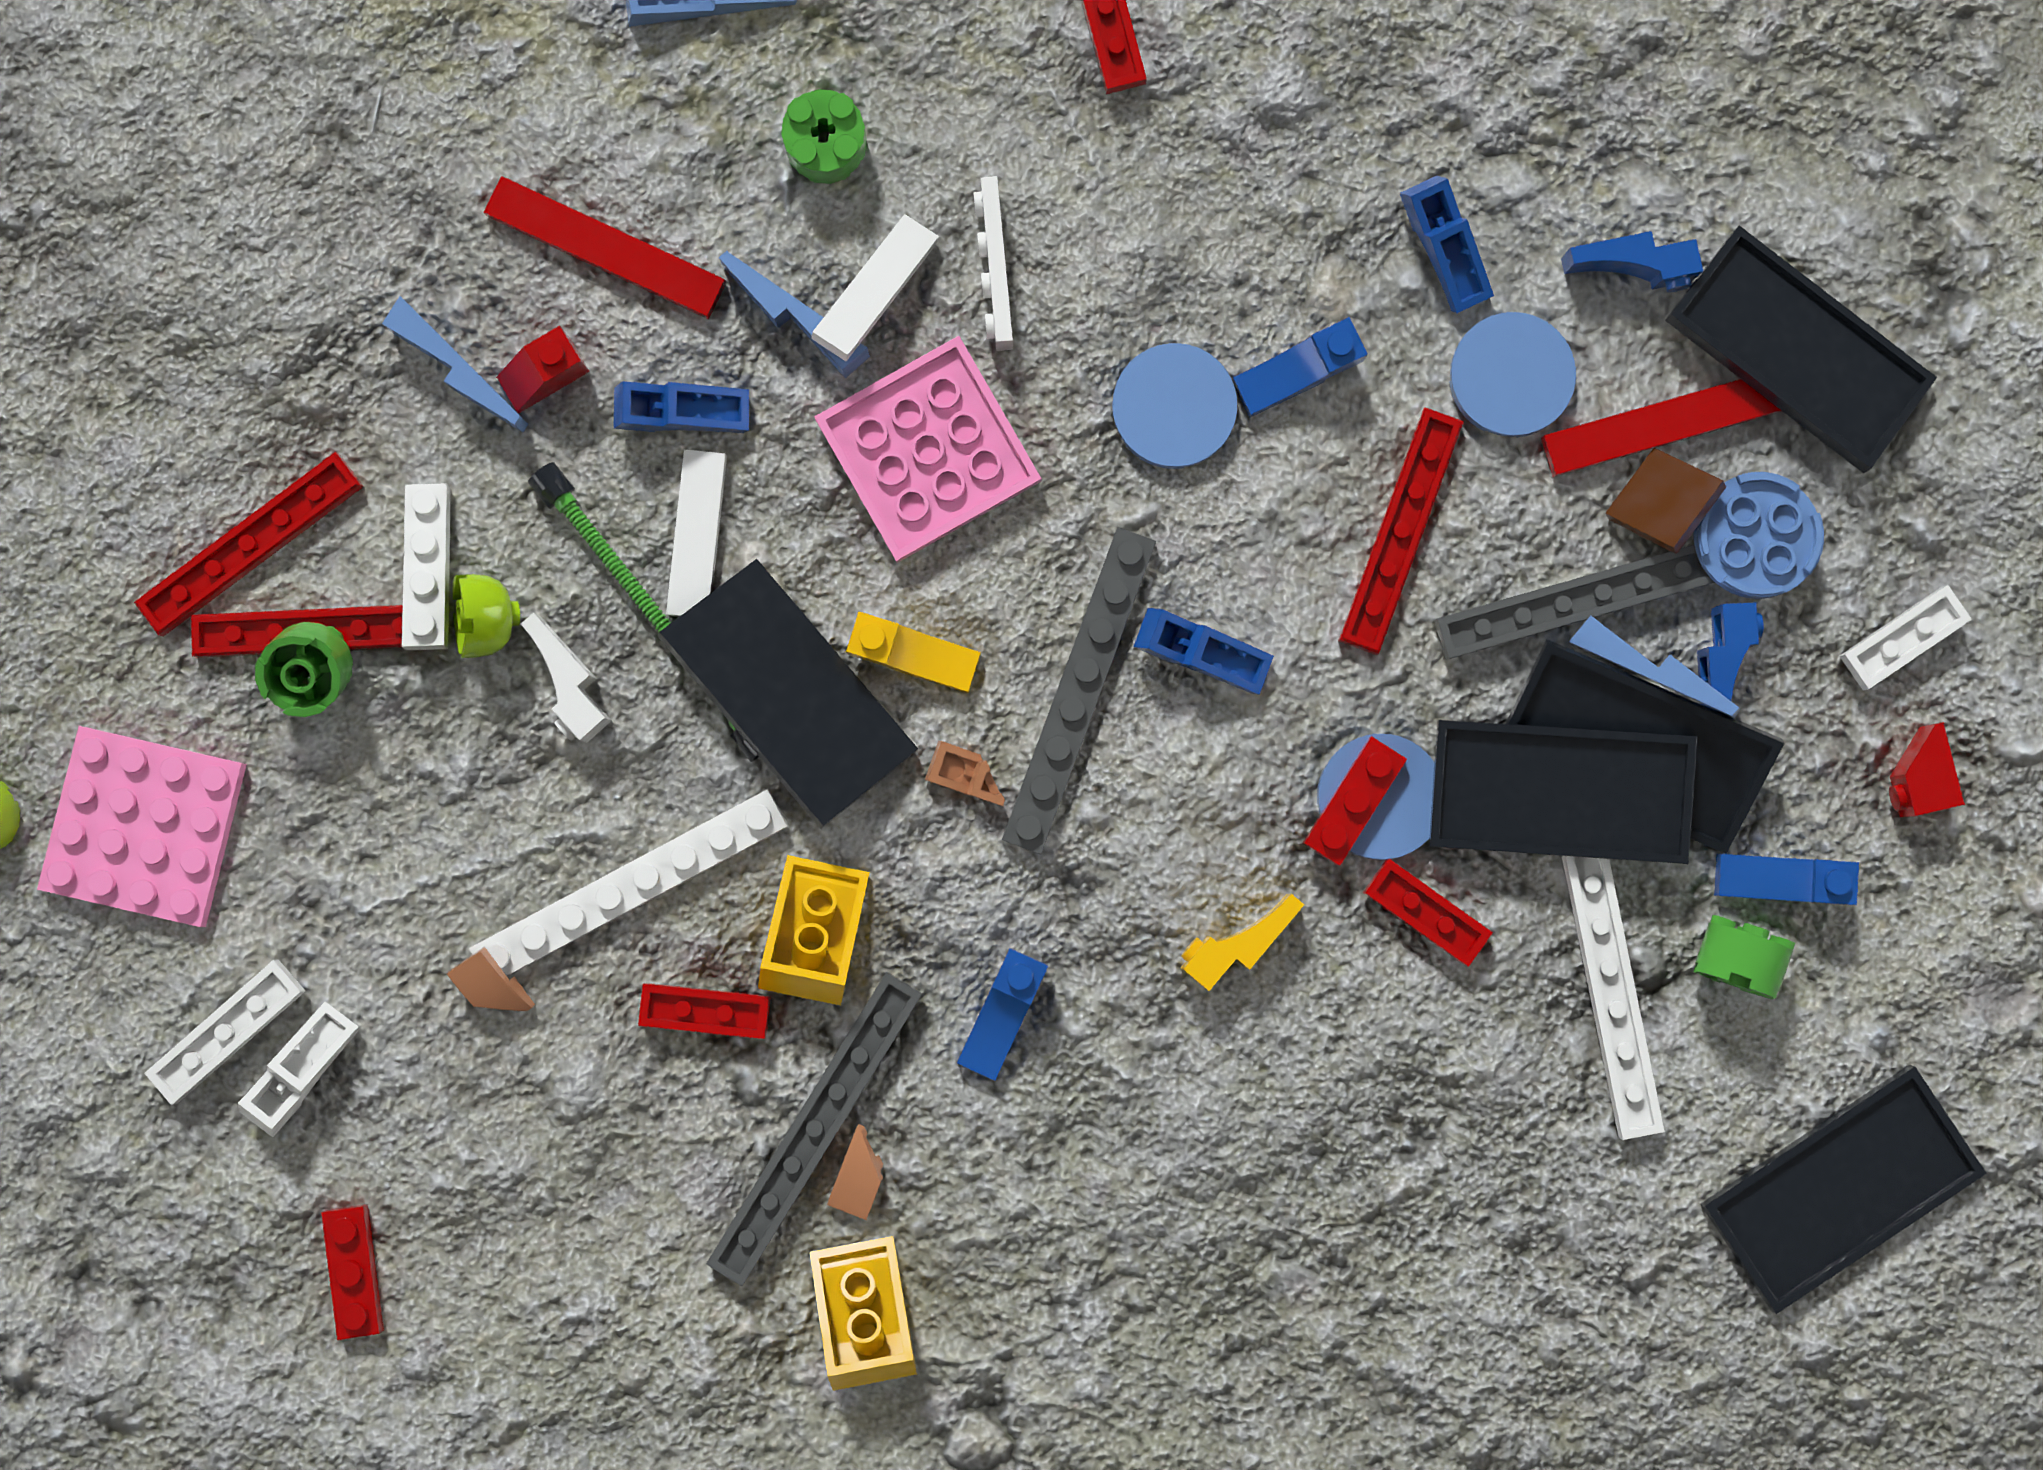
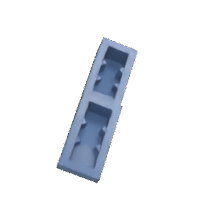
[625,0,797,27]
[719,251,870,378]
[382,296,528,432]
[1569,615,1740,718]

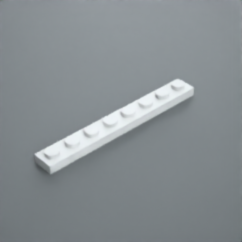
[469,789,789,977]
[1562,856,1665,1140]

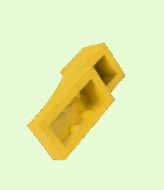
[846,612,981,693]
[1181,894,1304,991]

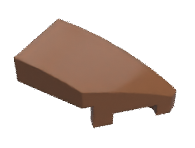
[925,741,1005,806]
[447,946,535,1011]
[827,1124,884,1220]

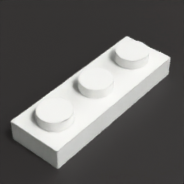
[1840,585,1972,690]

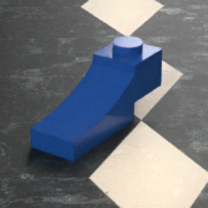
[1400,176,1494,313]
[1561,231,1703,293]
[1232,317,1368,418]
[614,381,749,433]
[1697,602,1764,713]
[1133,608,1274,695]
[1714,854,1859,905]
[957,948,1048,1081]

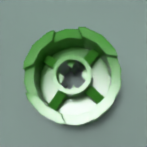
[781,89,867,184]
[255,622,353,717]
[1693,915,1795,1000]

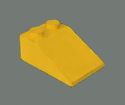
[758,855,870,1006]
[810,1236,917,1391]

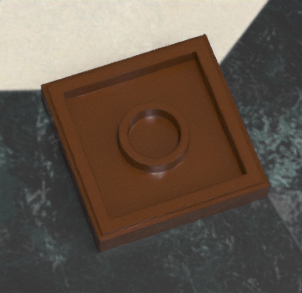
[1605,448,1726,554]

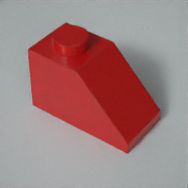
[496,325,590,414]
[1889,722,1965,817]

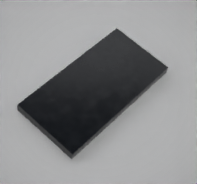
[1665,225,1937,474]
[658,559,918,829]
[1505,639,1785,854]
[1429,720,1697,864]
[1700,1065,1987,1314]

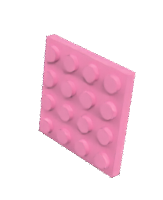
[814,336,1042,563]
[37,726,247,927]

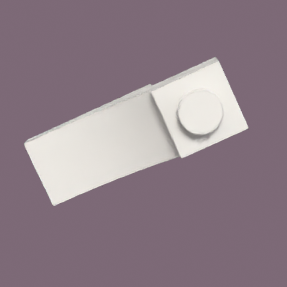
[521,613,612,743]
[238,1002,358,1137]

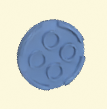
[1449,312,1576,438]
[1112,343,1237,469]
[1694,472,1824,599]
[1317,734,1434,860]

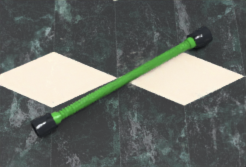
[528,462,759,762]

